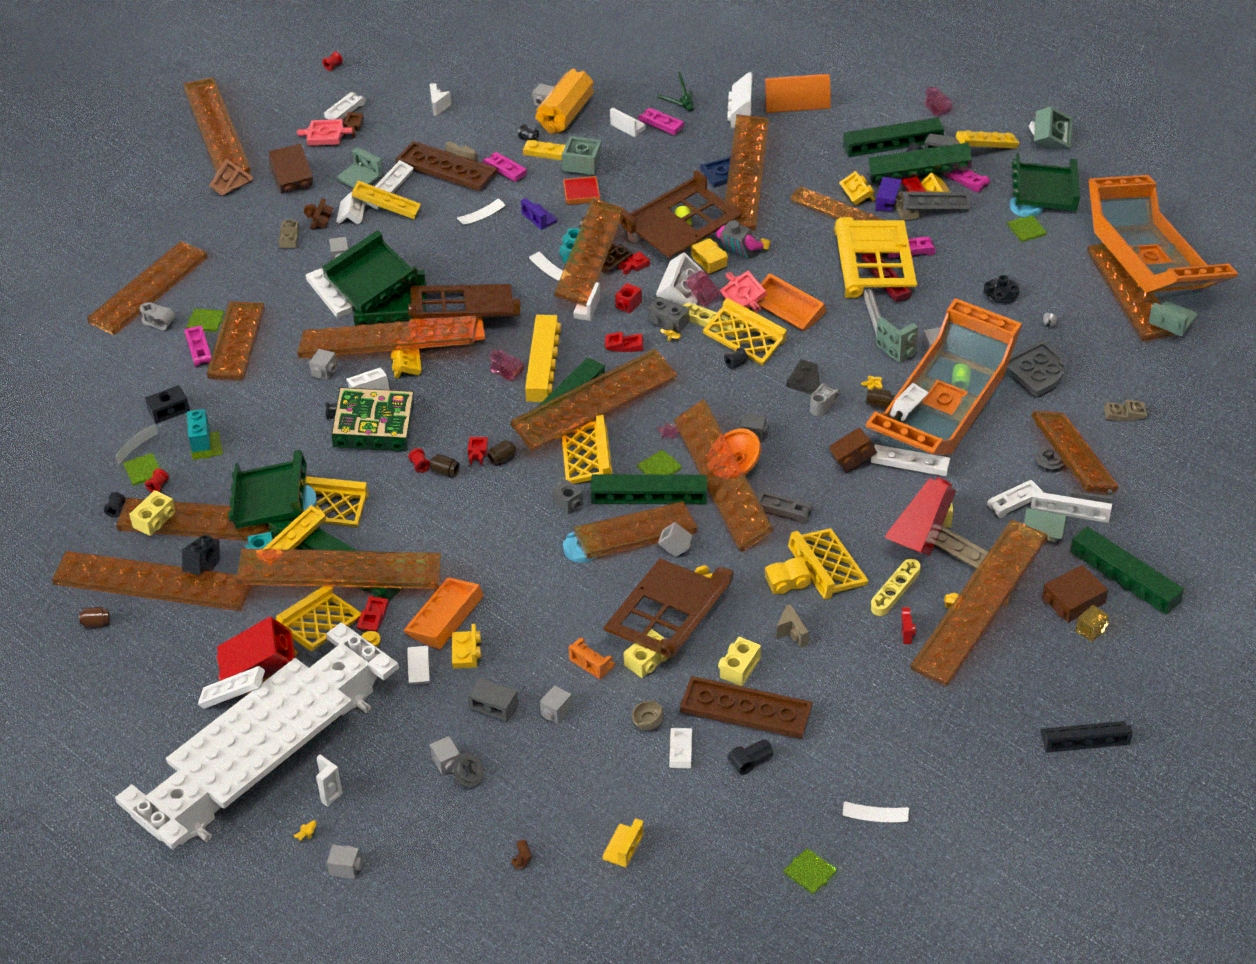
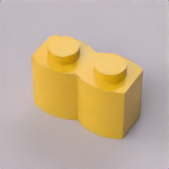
[691,238,728,274]
[765,557,811,594]

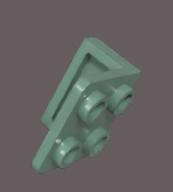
[338,147,383,188]
[1149,301,1197,336]
[876,317,918,363]

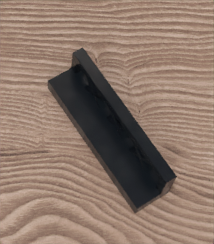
[1040,721,1133,753]

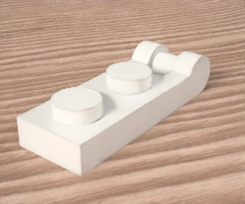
[324,92,366,120]
[987,480,1043,518]

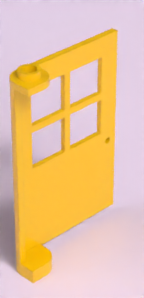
[834,217,917,298]

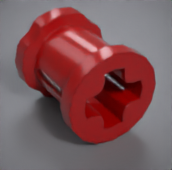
[322,51,343,71]
[408,448,430,473]
[145,468,169,492]

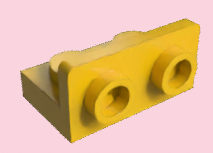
[839,171,875,206]
[391,342,421,378]
[452,624,481,669]

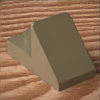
[777,604,808,648]

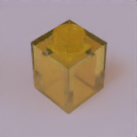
[1075,605,1109,642]

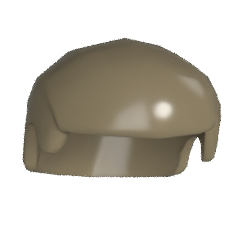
[632,700,664,731]

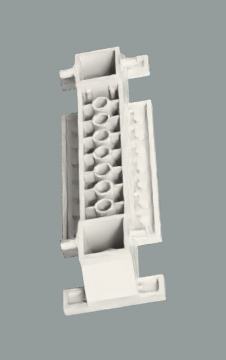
[115,622,399,850]

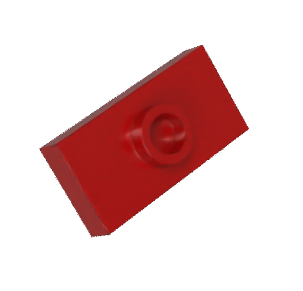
[901,177,926,192]

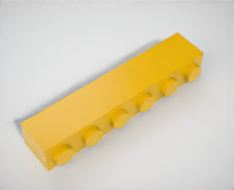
[525,315,561,402]

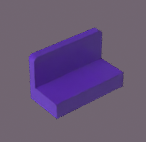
[521,198,557,230]

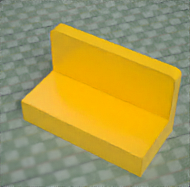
[921,172,950,192]
[603,818,644,868]

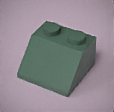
[1034,106,1073,149]
[562,136,602,175]
[1022,508,1068,542]

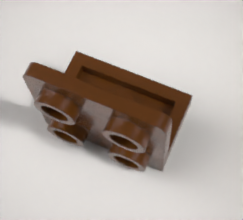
[829,428,877,473]

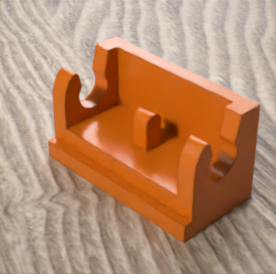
[568,637,615,680]

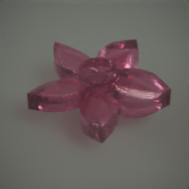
[657,422,679,438]

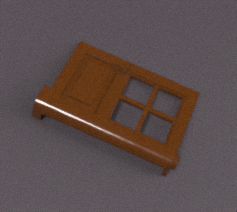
[620,170,742,259]
[408,284,520,319]
[603,558,734,657]

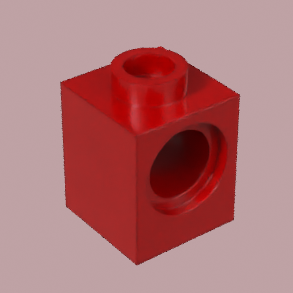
[615,283,642,314]

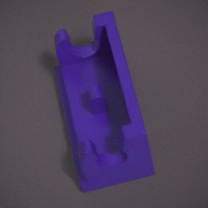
[875,177,901,211]

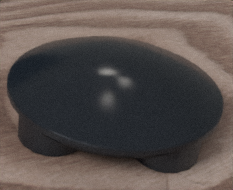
[984,275,1020,303]

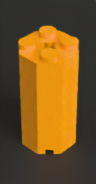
[535,69,594,134]

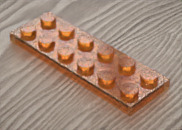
[207,301,265,380]
[1031,410,1119,492]
[574,501,698,559]

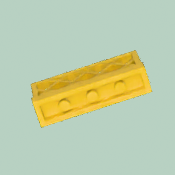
[703,298,787,366]
[561,415,613,484]
[306,476,369,528]
[788,528,868,600]
[276,583,361,652]

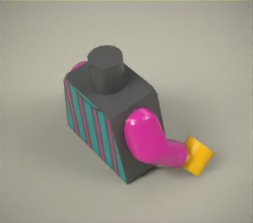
[716,220,771,259]

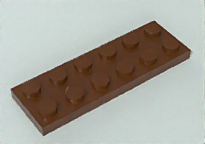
[396,141,498,191]
[680,676,813,739]

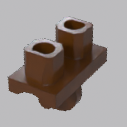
[303,198,333,230]

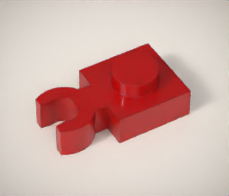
[618,251,650,275]
[467,437,488,465]
[901,607,916,644]

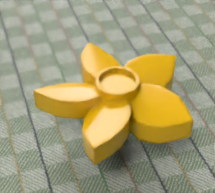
[660,329,681,341]
[861,375,882,390]
[293,820,317,841]

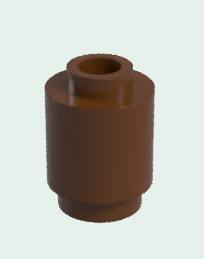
[79,607,109,628]

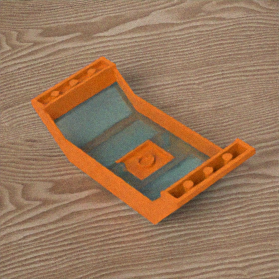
[1089,175,1238,293]
[866,298,1022,455]

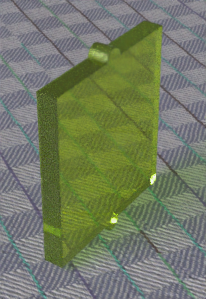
[1007,215,1047,242]
[186,308,224,332]
[189,431,223,460]
[637,450,682,475]
[123,453,160,486]
[783,848,837,895]

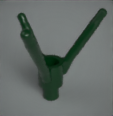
[657,72,694,112]

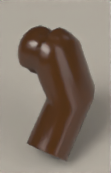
[511,840,532,869]

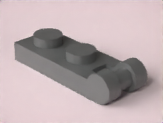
[755,491,813,524]

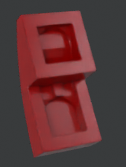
[605,331,644,352]
[357,596,389,632]

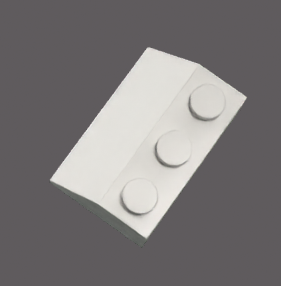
[728,72,752,128]
[656,253,708,306]

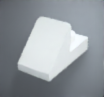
[430,83,451,116]

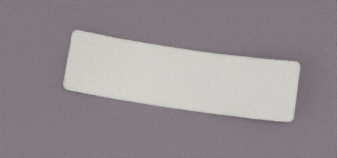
[457,199,505,224]
[529,252,572,281]
[116,424,158,465]
[843,802,909,822]

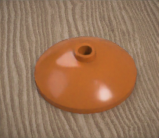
[709,429,761,480]

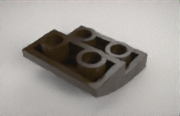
[584,240,633,272]

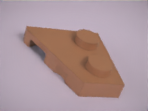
[209,159,253,196]

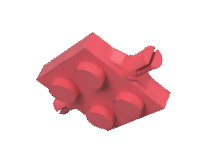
[297,119,353,146]
[720,270,768,313]

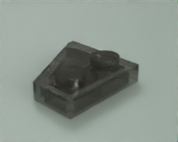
[786,359,820,394]

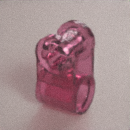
[924,87,952,116]
[687,270,720,306]
[490,350,525,381]

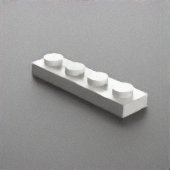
[364,160,414,210]
[306,269,353,318]
[871,444,950,476]
[1031,491,1112,523]
[198,666,265,709]

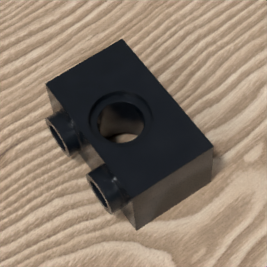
[145,385,190,424]
[182,535,220,575]

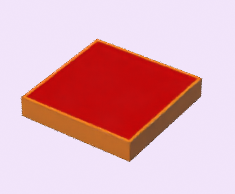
[563,176,600,205]

